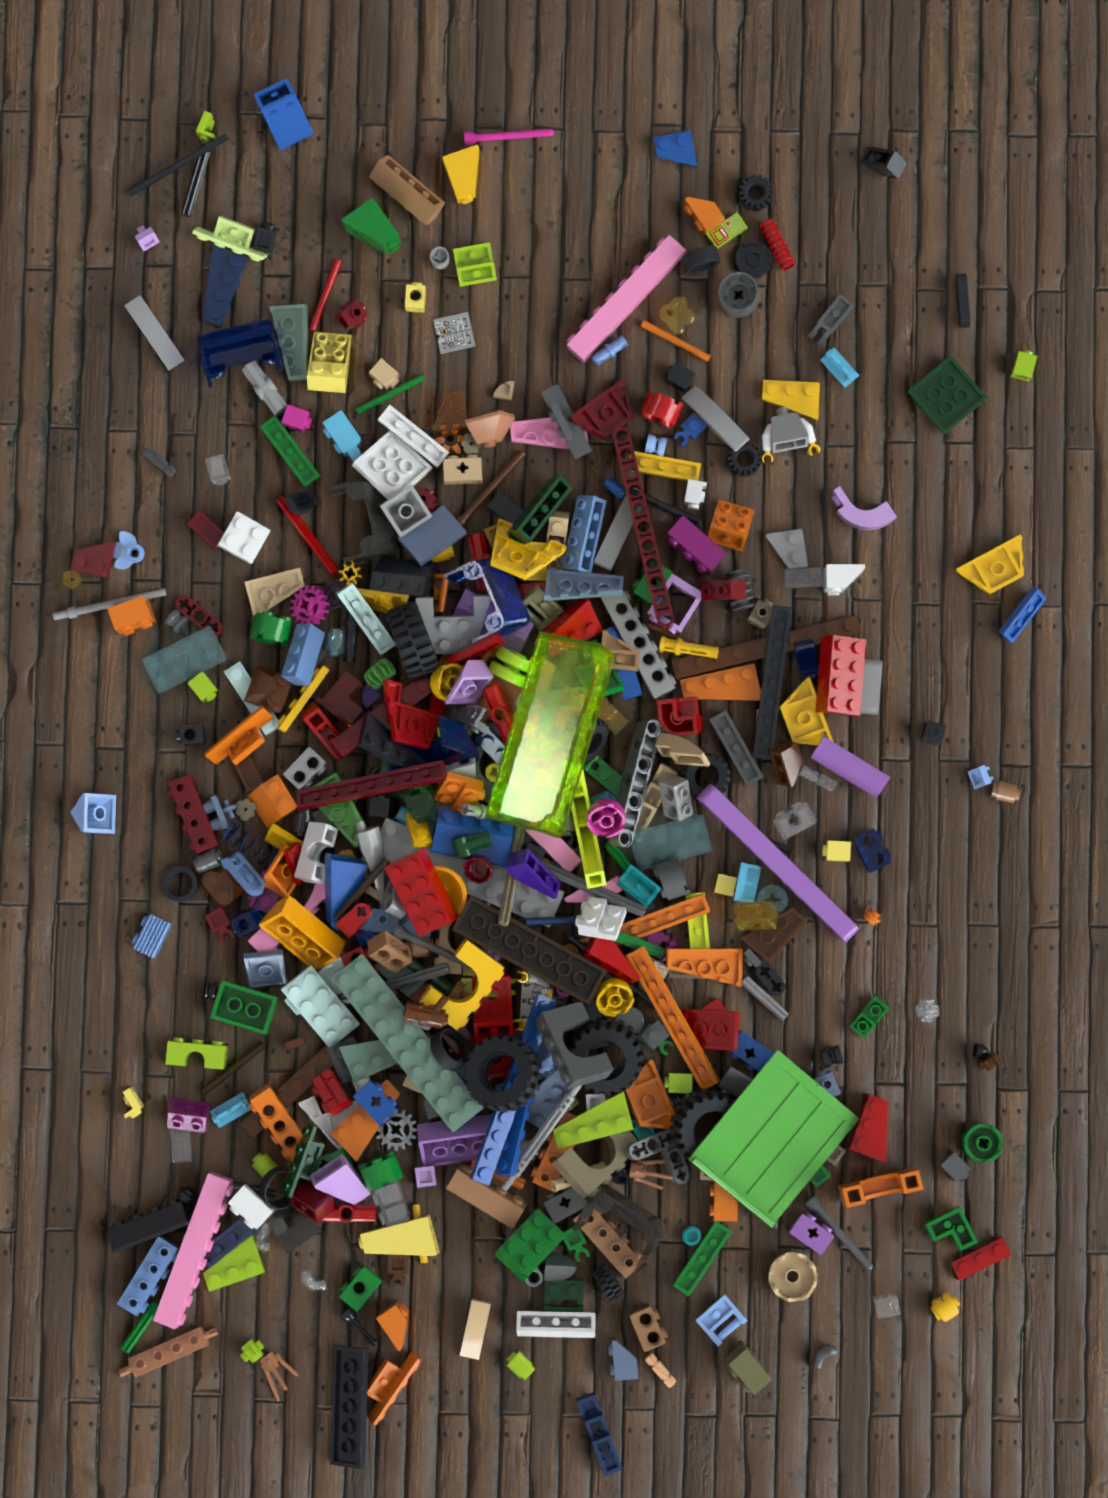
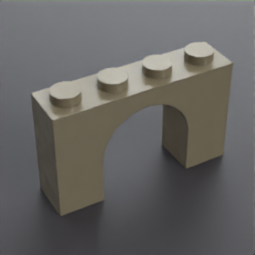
[551,1131,638,1199]

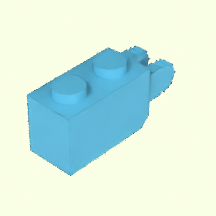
[322,410,362,462]

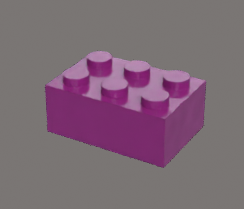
[666,516,726,576]

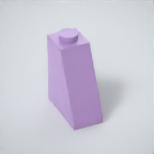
[310,1154,370,1205]

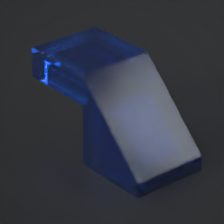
[794,639,819,684]

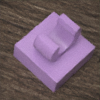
[135,225,159,252]

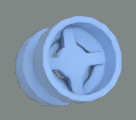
[645,434,667,456]

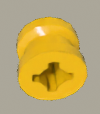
[485,763,505,783]

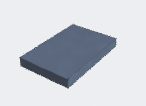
[398,505,467,566]

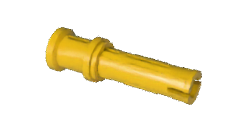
[659,636,719,659]

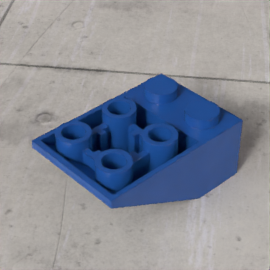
[253,78,314,150]

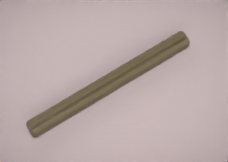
[498,818,527,926]

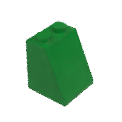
[341,198,401,255]

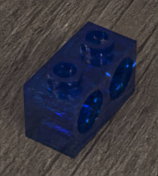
[851,828,892,874]

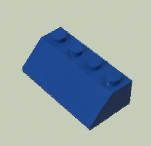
[431,808,514,867]

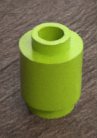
[252,1153,278,1178]
[506,1351,535,1380]

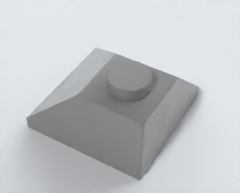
[379,484,432,538]

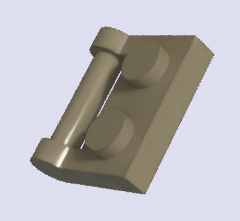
[513,584,564,631]

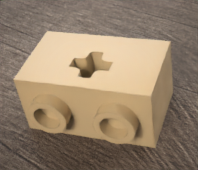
[443,455,483,485]

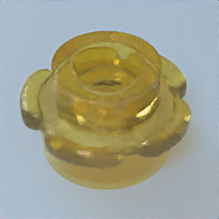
[62,570,81,589]

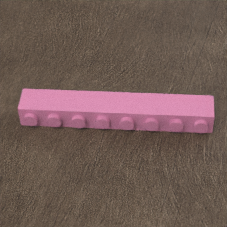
[566,235,686,364]
[153,1172,234,1329]

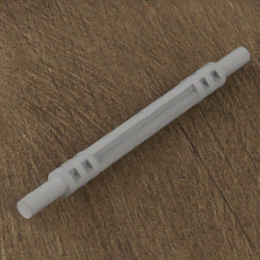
[501,1086,582,1192]

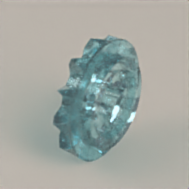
[757,885,788,916]

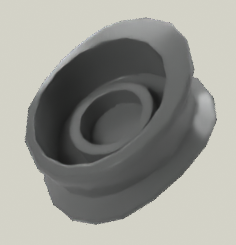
[614,1007,645,1036]

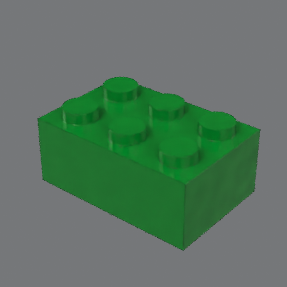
[210,980,280,1035]
[495,1209,566,1282]

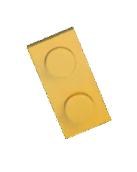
[405,812,432,847]
[264,823,303,849]

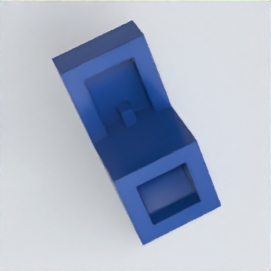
[616,670,642,700]

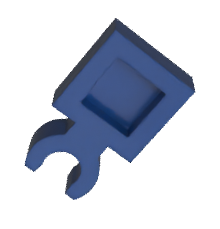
[674,413,707,447]

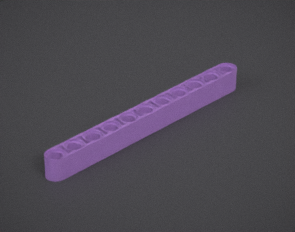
[697,783,859,943]

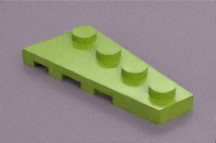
[553,1091,634,1149]

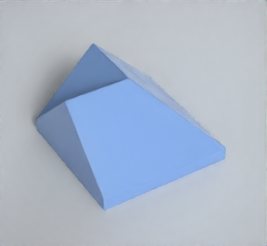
[71,793,116,834]

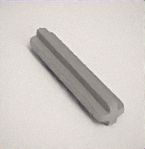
[742,976,788,1021]

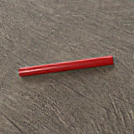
[308,259,342,332]

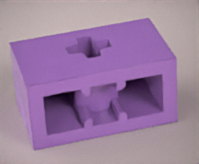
[788,1212,835,1255]

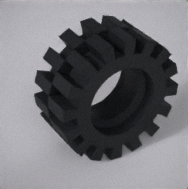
[738,174,773,212]
[727,441,762,477]
[592,1264,625,1303]

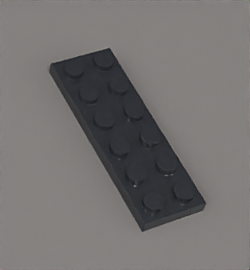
[330,1345,369,1469]

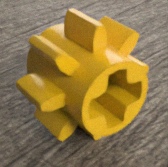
[339,562,362,586]

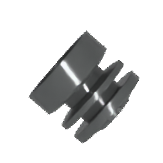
[718,272,759,318]

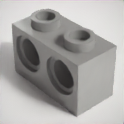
[283,747,327,790]
[659,774,694,822]

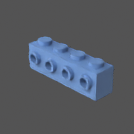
[562,495,607,573]
[358,904,431,937]
[117,1235,180,1316]

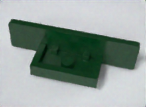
[282,1119,325,1198]

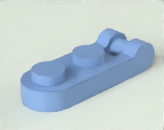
[221,852,265,896]

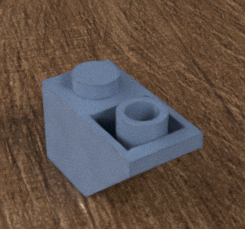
[608,1338,638,1381]

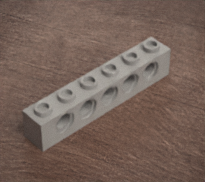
[601,590,676,700]

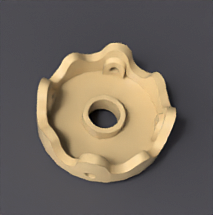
[768,1252,818,1302]

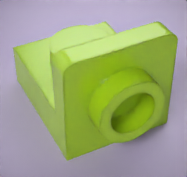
[196,111,216,142]

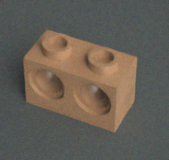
[367,930,412,973]
[629,1305,668,1352]

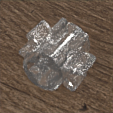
[915,999,939,1022]

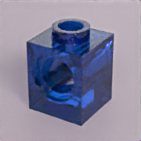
[231,909,262,938]

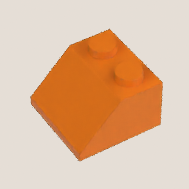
[247,774,298,829]
[376,1301,409,1351]

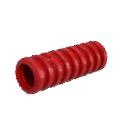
[759,219,796,271]

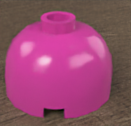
[587,798,626,838]

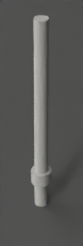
[53,588,167,620]

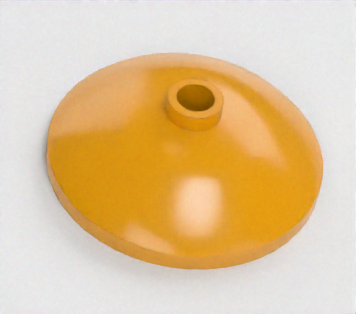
[434,865,467,916]

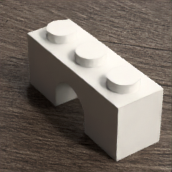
[294,822,338,884]

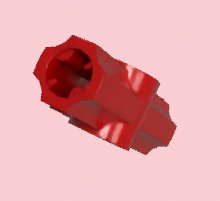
[468,533,494,593]
[482,683,520,743]
[322,1203,377,1222]

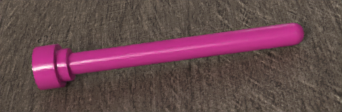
[464,128,554,146]

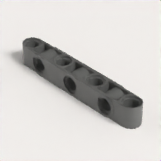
[608,719,660,847]

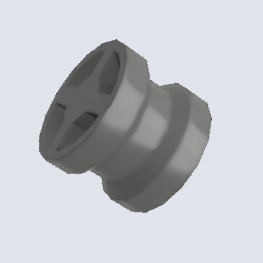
[164,609,188,633]

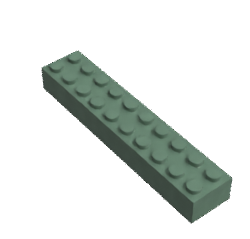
[331,954,483,1132]

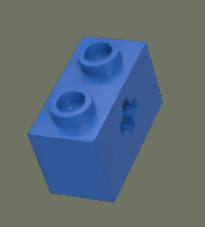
[729,1031,774,1073]
[353,1081,398,1126]

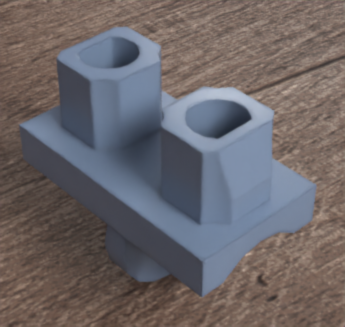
[203,795,237,831]

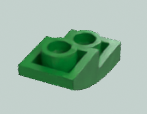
[849,995,890,1039]

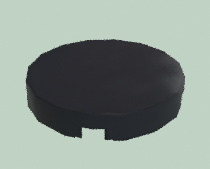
[735,240,773,279]

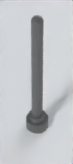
[393,923,473,970]
[804,1194,873,1270]

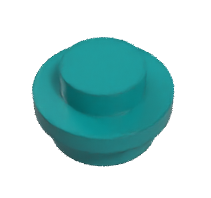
[682,1226,702,1246]

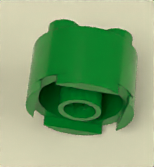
[249,611,292,647]
[961,1123,1003,1163]
[358,1151,404,1192]

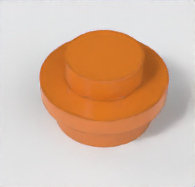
[863,908,881,925]

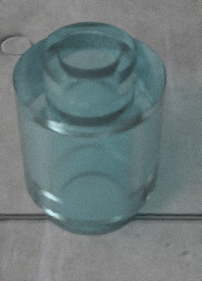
[325,628,346,657]

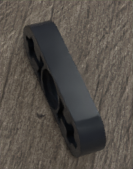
[955,273,970,328]

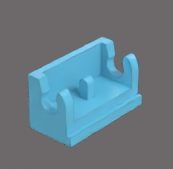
[733,862,761,905]

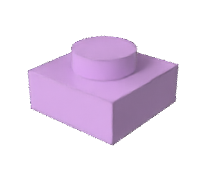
[415,1165,437,1188]

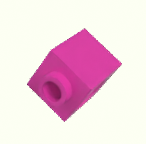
[281,405,312,433]

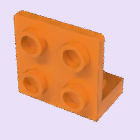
[707,500,754,552]

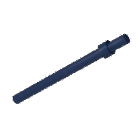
[524,914,637,926]

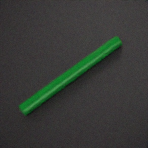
[355,374,425,415]

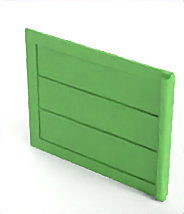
[688,1049,859,1228]

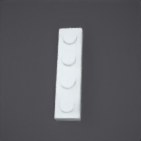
[378,405,449,468]

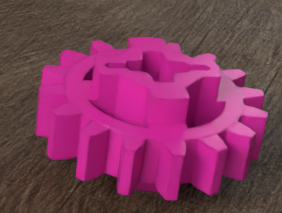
[290,585,330,625]

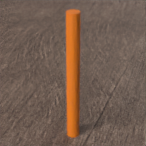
[641,320,711,362]

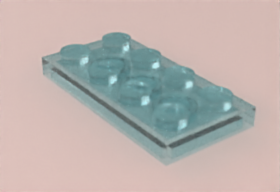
[142,626,228,694]
[631,813,713,871]

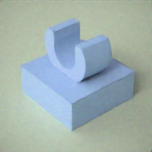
[968,765,994,790]

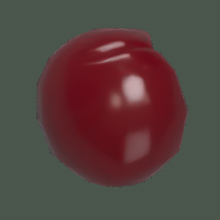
[463,855,493,884]

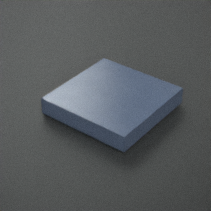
[244,950,288,988]

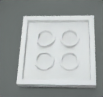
[352,431,433,499]

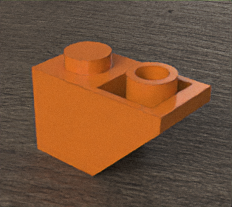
[684,197,725,235]
[709,1181,738,1222]

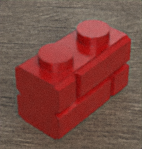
[311,1068,353,1116]

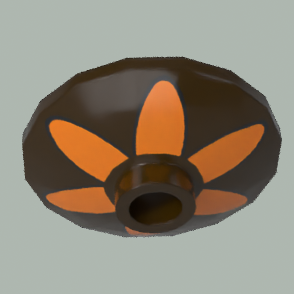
[432,422,468,459]

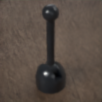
[339,1306,378,1346]

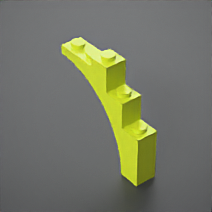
[562,758,607,889]

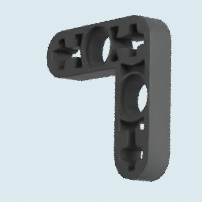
[625,1130,689,1184]

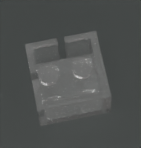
[372,1180,411,1228]

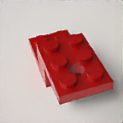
[471,974,514,1078]

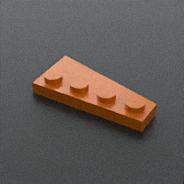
[680,664,761,701]

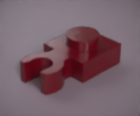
[205,907,235,943]

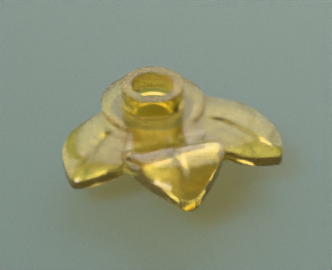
[659,297,696,334]

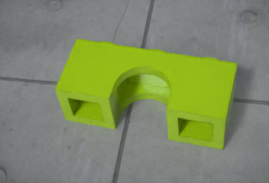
[165,1037,228,1070]

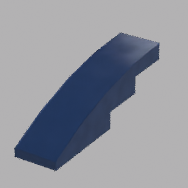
[576,1392,623,1476]

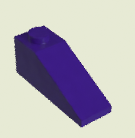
[505,849,561,899]

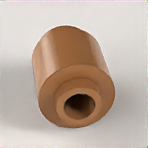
[991,781,1021,804]

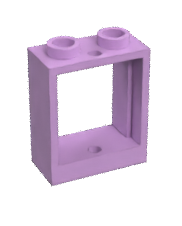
[647,574,701,635]

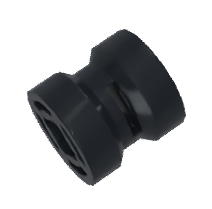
[819,1045,844,1068]

